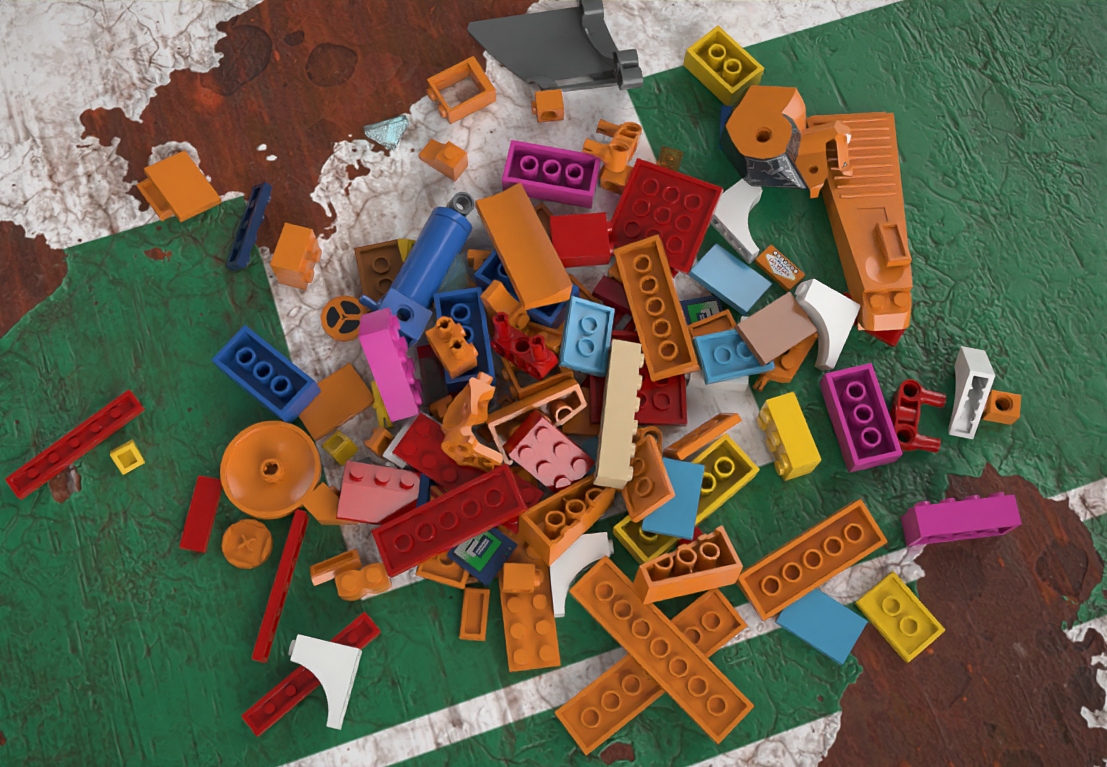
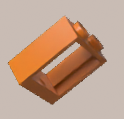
[426,56,496,125]
[500,352,574,400]

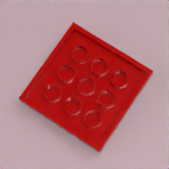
[608,158,724,275]
[589,330,688,426]

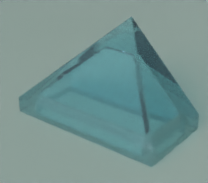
[363,115,409,151]
[437,253,472,293]

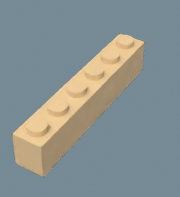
[593,339,644,489]

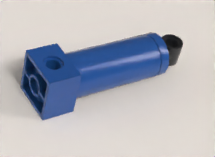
[359,192,475,349]

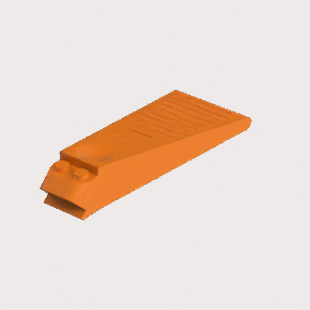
[806,112,913,331]

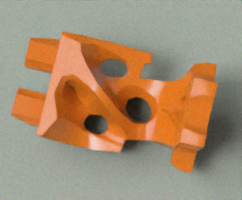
[441,372,503,472]

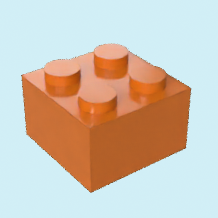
[270,223,322,290]

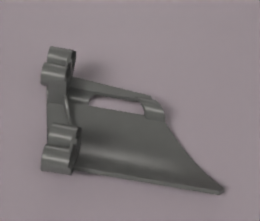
[466,0,643,92]

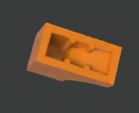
[418,139,468,182]
[480,280,530,331]

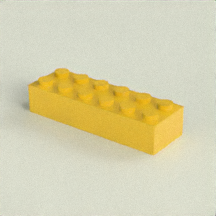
[613,433,760,565]

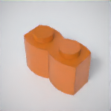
[335,563,392,601]

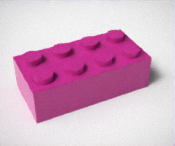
[502,140,601,209]
[358,307,423,422]
[819,363,903,473]
[901,492,1021,547]

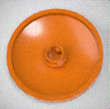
[220,421,322,519]

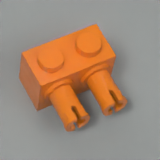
[425,316,478,380]

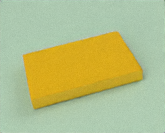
[855,571,945,663]

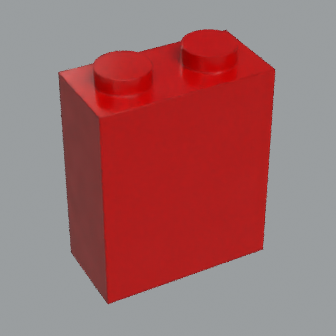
[550,212,614,268]

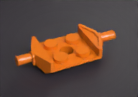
[753,311,818,392]

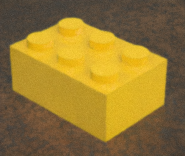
[683,25,764,106]
[757,392,821,481]

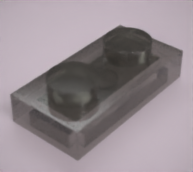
[418,356,449,407]

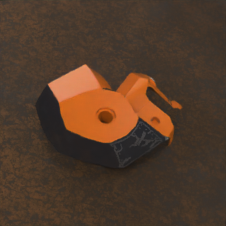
[720,85,853,198]

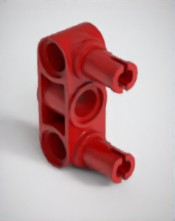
[490,312,558,380]
[890,379,946,453]

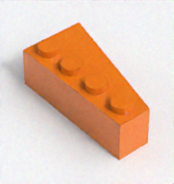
[485,377,587,465]
[519,472,615,566]
[633,525,743,604]

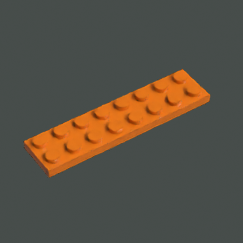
[495,466,561,672]
[569,555,754,745]
[554,588,748,756]

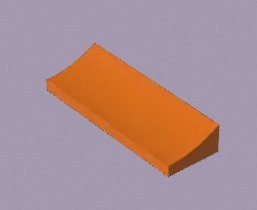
[475,182,573,310]
[614,235,701,382]
[736,499,888,621]

